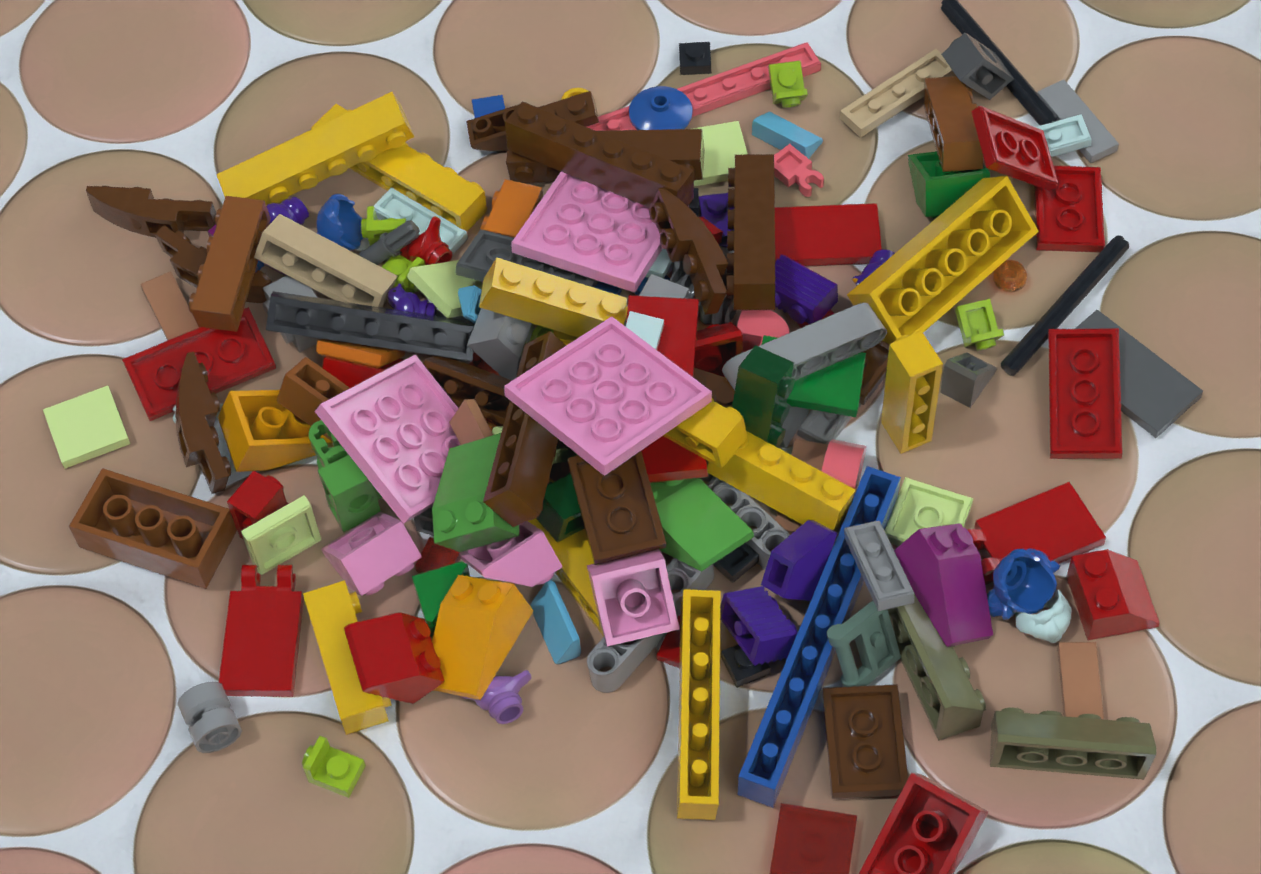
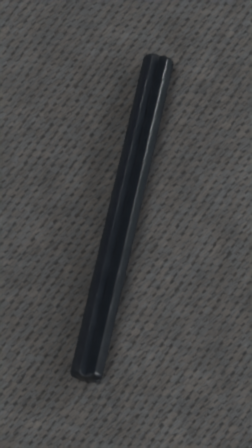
[941,0,1058,126]
[1001,235,1129,376]

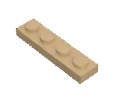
[840,49,956,138]

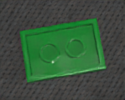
[762,335,866,417]

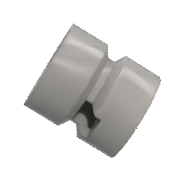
[177,682,242,753]

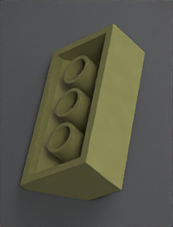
[888,594,986,741]
[990,708,1156,780]

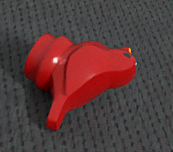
[400,216,453,265]

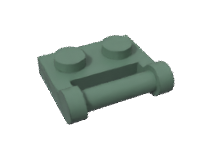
[827,600,901,687]

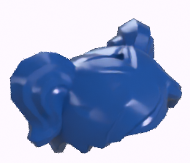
[316,194,363,251]
[987,549,1060,620]

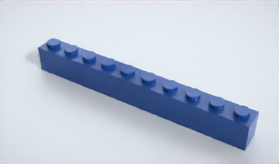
[737,466,901,808]

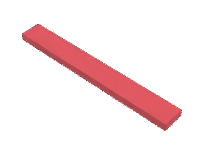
[587,42,821,131]

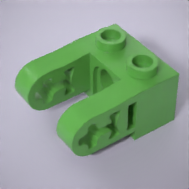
[309,420,382,532]

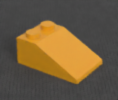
[217,390,334,472]
[432,575,534,700]

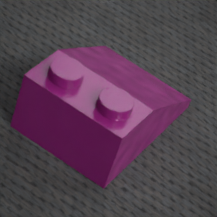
[894,523,993,647]

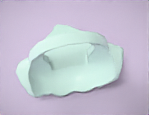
[1015,589,1072,643]

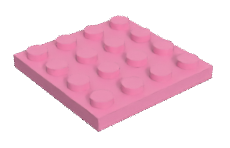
[511,172,663,293]
[504,316,712,476]
[315,355,460,524]

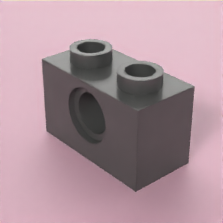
[941,33,1014,100]

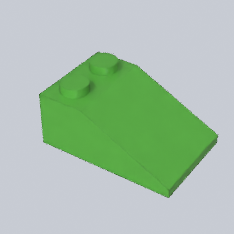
[432,433,520,552]
[650,478,754,572]

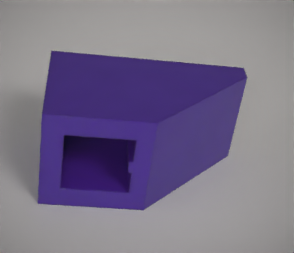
[761,520,837,601]

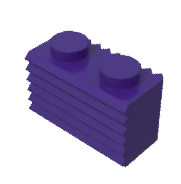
[775,255,838,324]
[720,586,798,666]

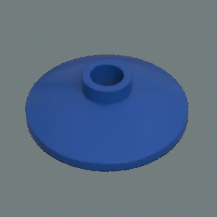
[629,86,693,130]

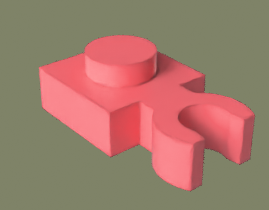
[774,144,824,197]

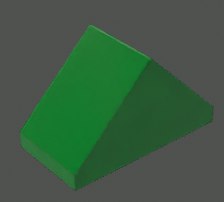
[412,561,470,638]

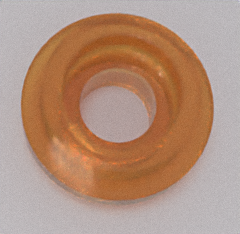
[993,260,1027,292]

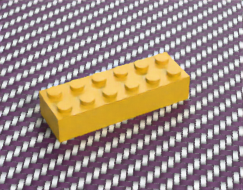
[847,176,1039,344]

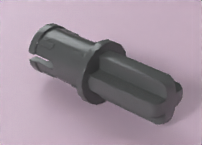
[360,220,420,265]

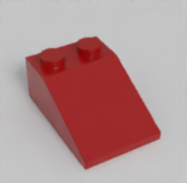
[859,772,989,874]

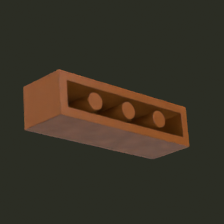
[924,76,983,172]
[189,196,271,332]
[277,357,350,441]

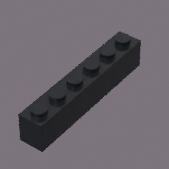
[266,291,475,361]

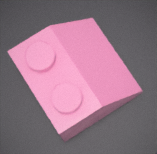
[321,511,422,596]
[459,521,562,587]
[587,549,679,647]

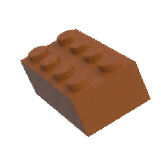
[69,468,237,589]

